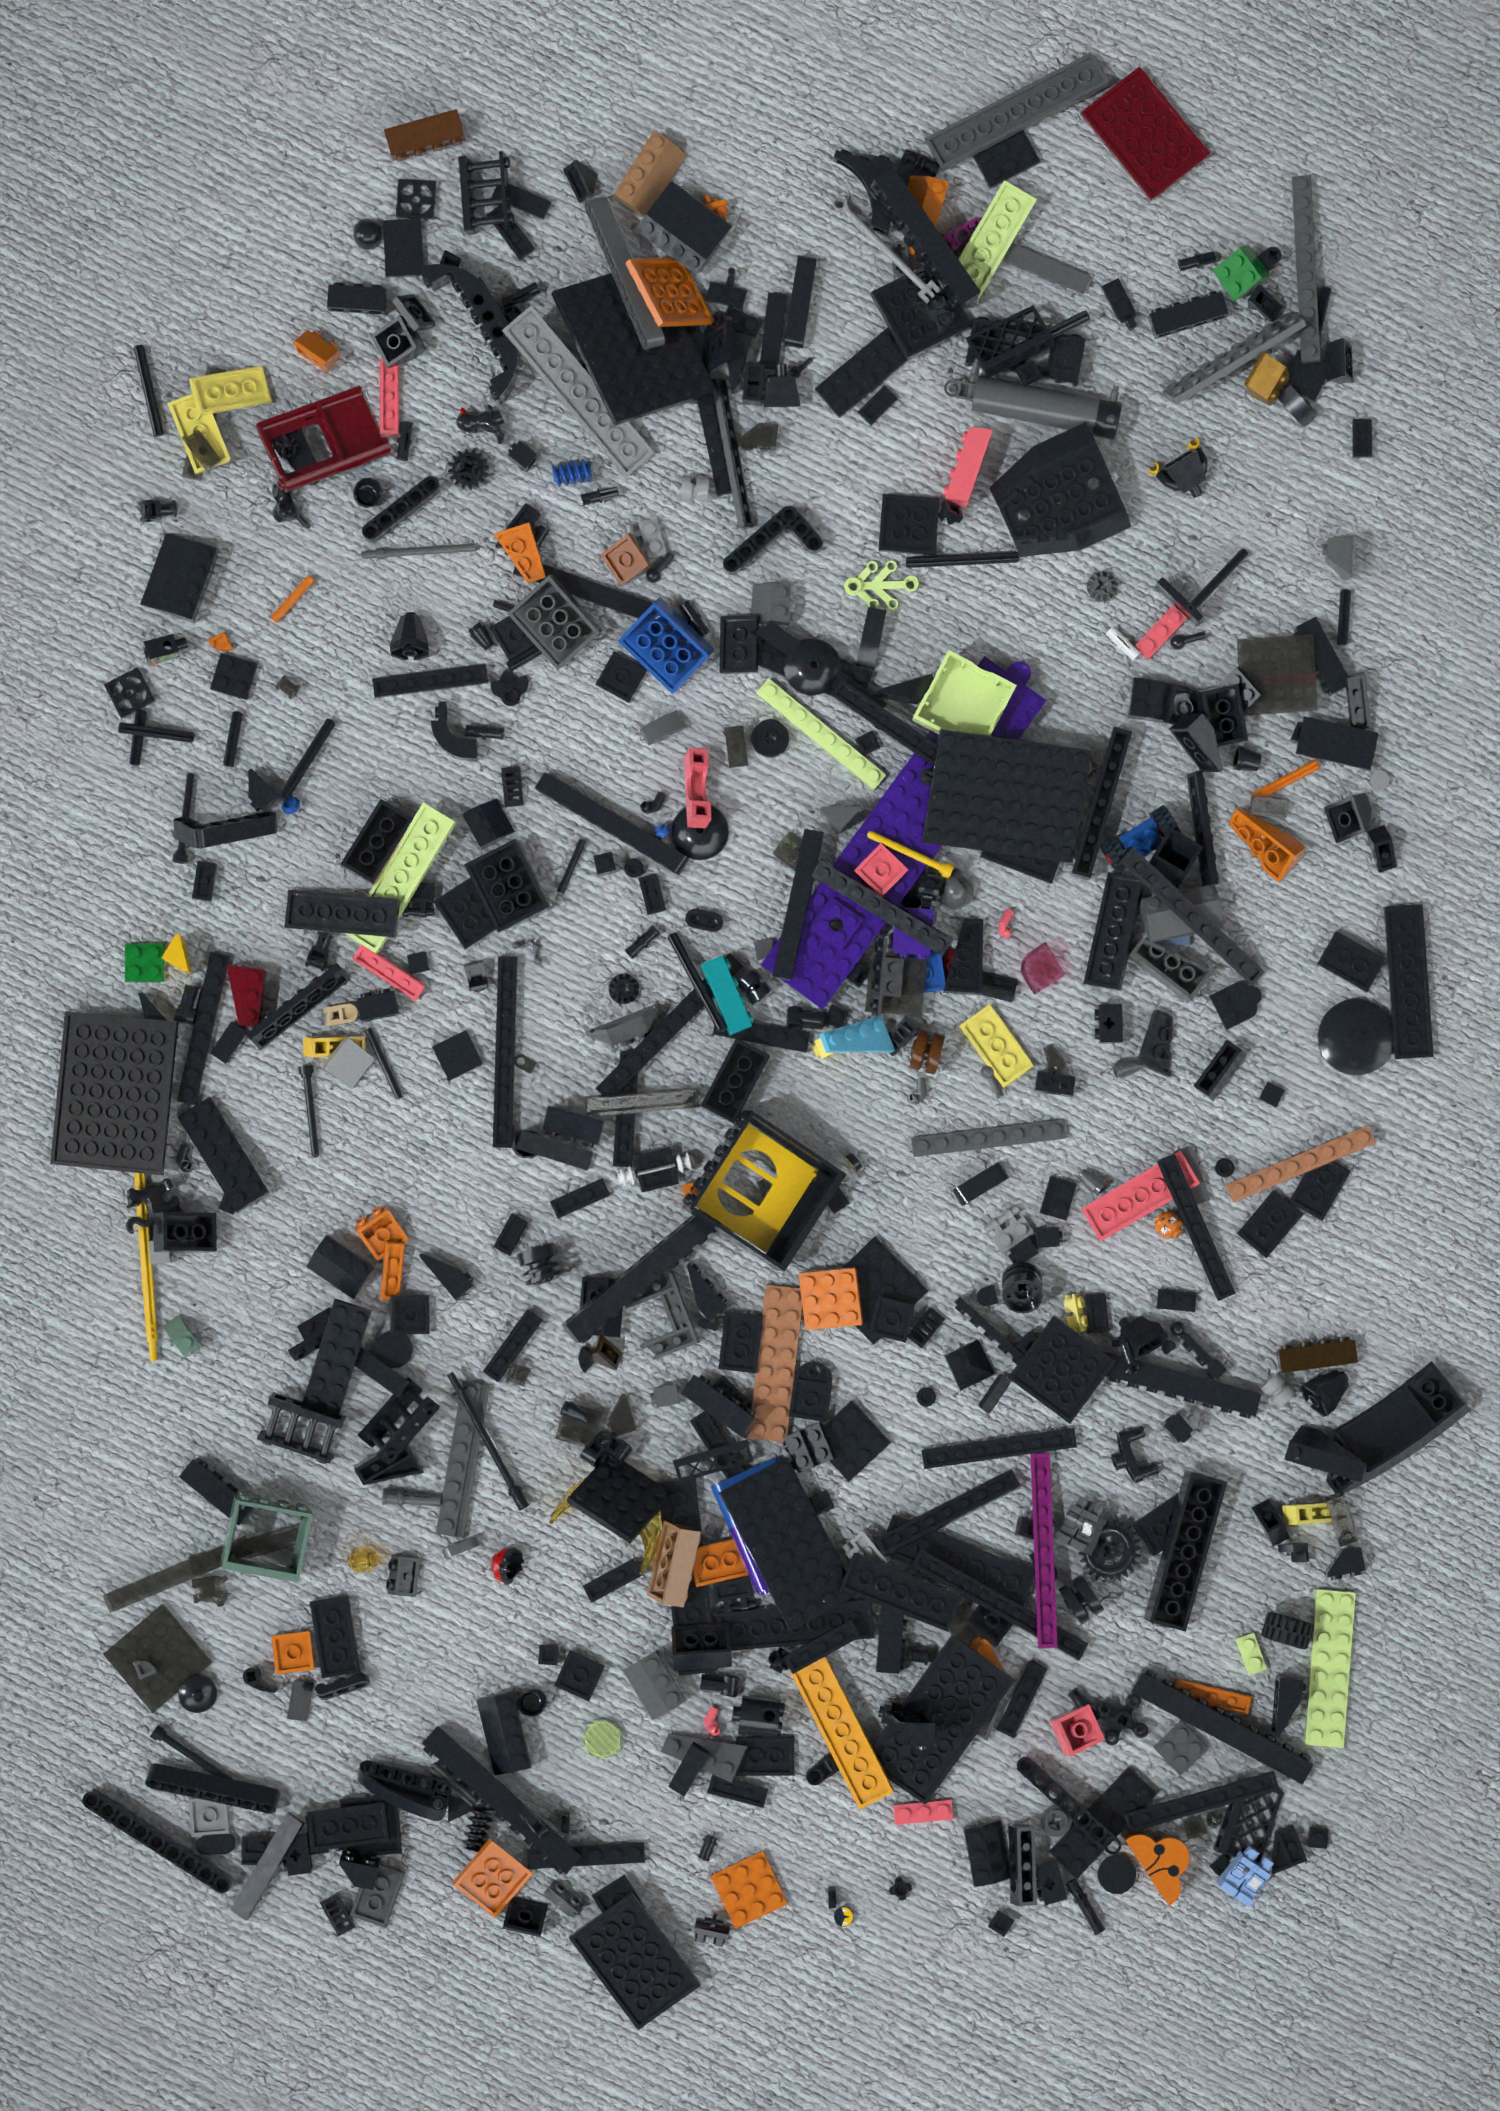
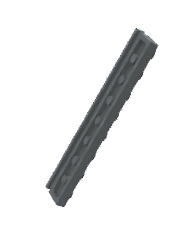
[436,1381,490,1538]

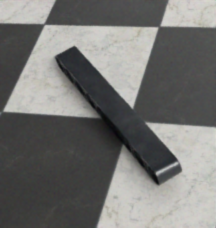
[535,772,689,875]
[82,1790,233,1893]

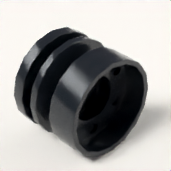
[516,1242,565,1286]
[1002,1262,1043,1314]

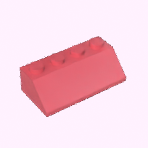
[943,427,993,509]

